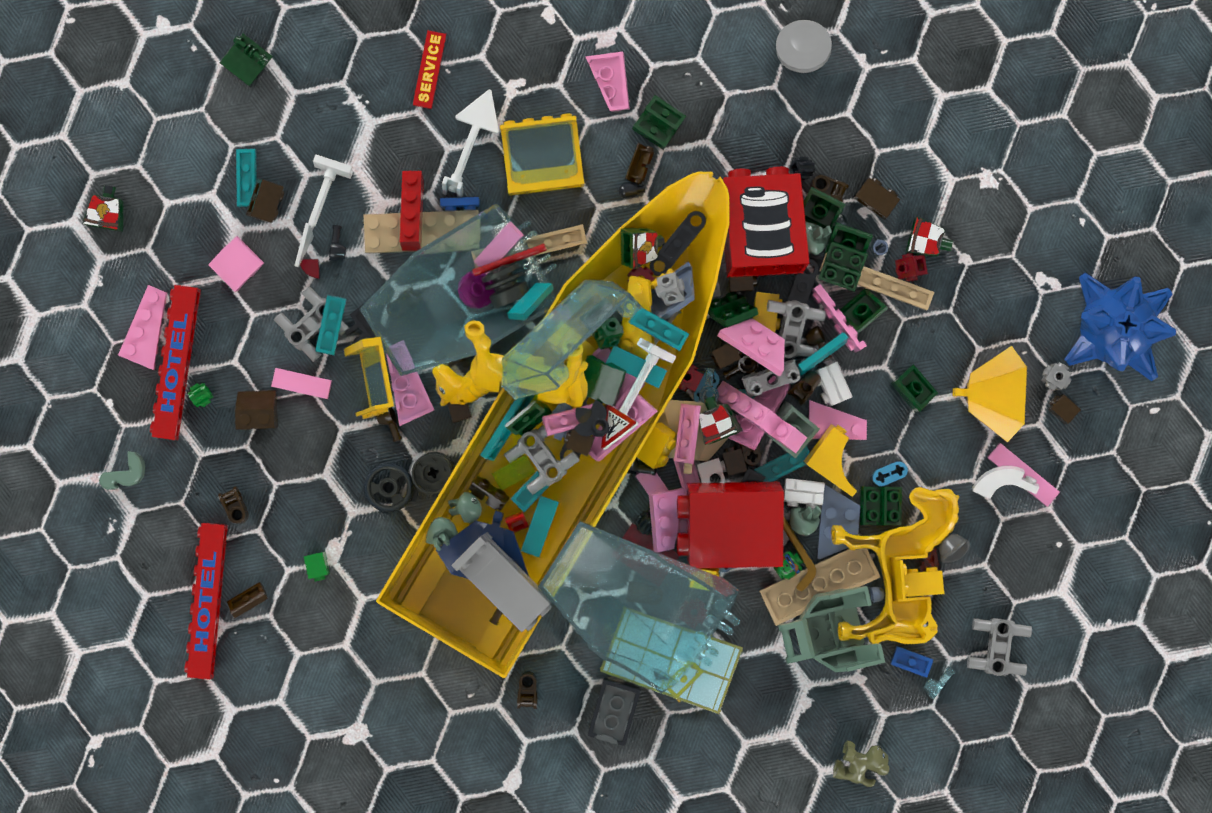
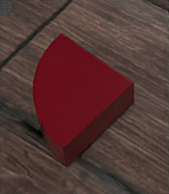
[300,259,320,279]

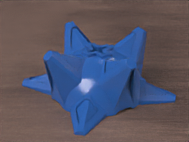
[1064,273,1176,381]

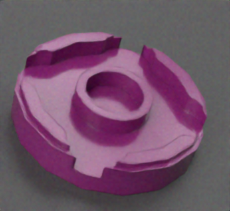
[458,271,495,309]

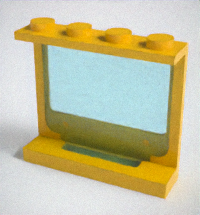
[500,113,585,196]
[344,337,394,419]

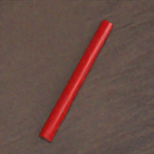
[472,244,547,276]

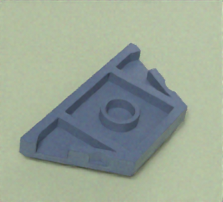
[651,262,695,320]
[817,485,860,559]

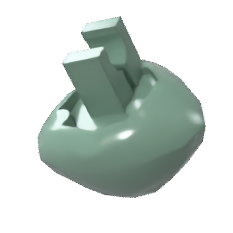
[805,222,832,255]
[449,492,482,524]
[790,506,822,536]
[426,517,458,551]

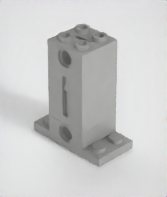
[451,532,553,632]

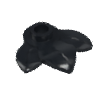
[574,400,609,437]

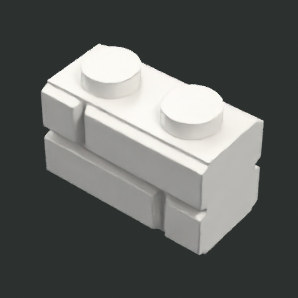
[815,362,852,406]
[784,478,825,508]

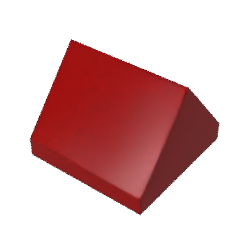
[505,511,529,533]

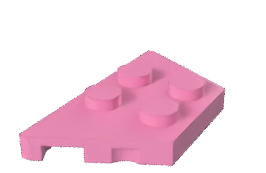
[717,318,785,376]

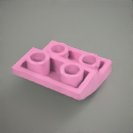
[209,236,264,292]

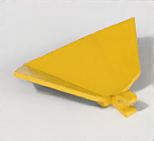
[952,346,1027,442]

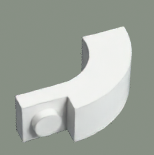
[972,466,1039,499]

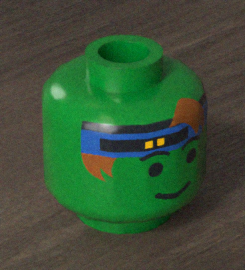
[774,551,803,580]

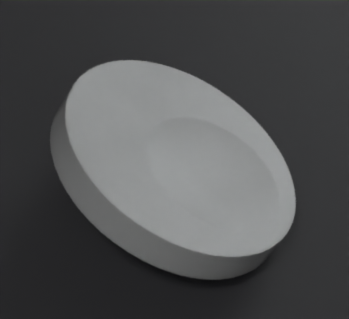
[776,20,832,73]

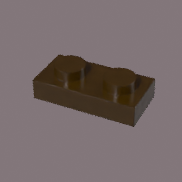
[227,582,268,618]

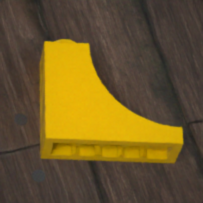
[804,424,857,497]

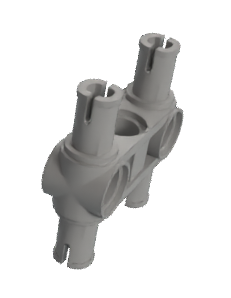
[274,286,349,362]
[767,300,826,358]
[742,360,801,397]
[504,425,580,495]
[967,618,1032,676]

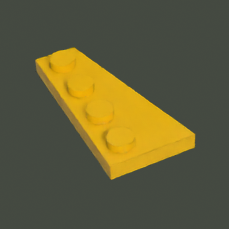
[618,276,655,359]

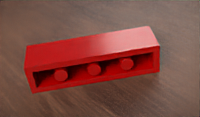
[400,171,424,251]

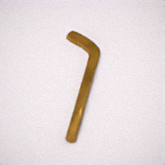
[783,517,816,592]

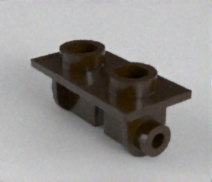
[625,143,655,185]
[468,476,510,511]

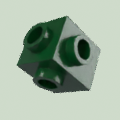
[593,317,624,350]

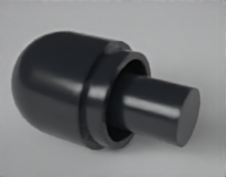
[618,183,645,199]

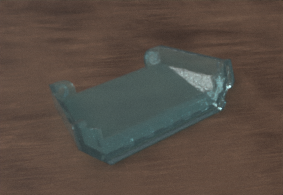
[502,280,642,401]

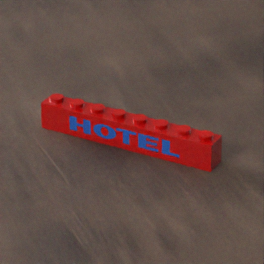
[150,285,201,440]
[184,523,228,680]

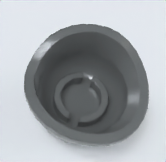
[938,534,970,563]

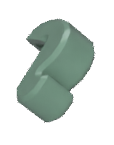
[99,451,145,490]

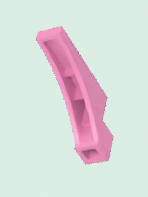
[712,381,807,453]

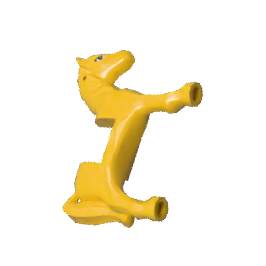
[432,320,588,408]
[831,487,959,644]

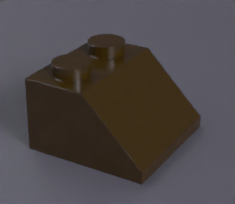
[235,390,278,430]

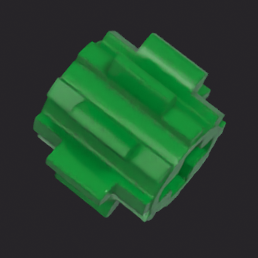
[187,383,213,407]

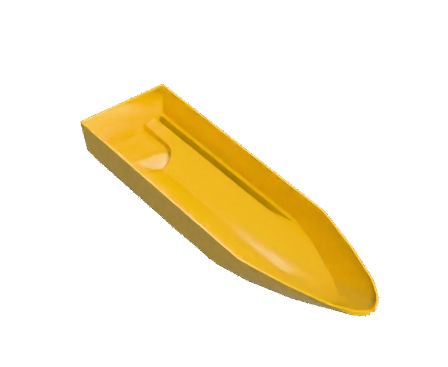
[376,172,729,678]

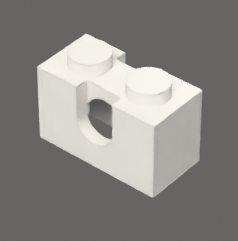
[696,458,730,483]

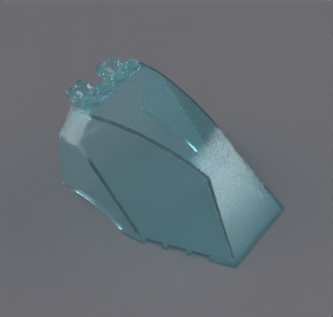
[360,204,557,376]
[538,521,740,693]

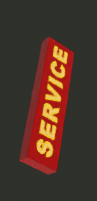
[413,30,447,109]

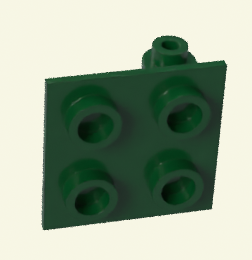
[219,33,273,86]

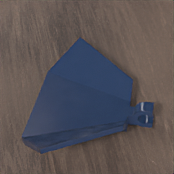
[436,511,529,579]

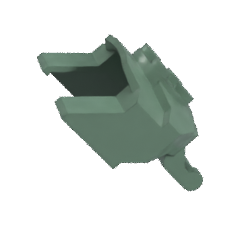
[778,586,885,672]

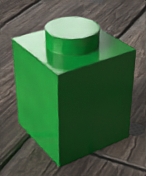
[304,552,330,582]

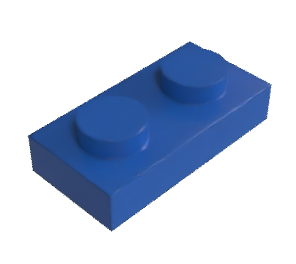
[440,197,480,211]
[890,646,933,678]

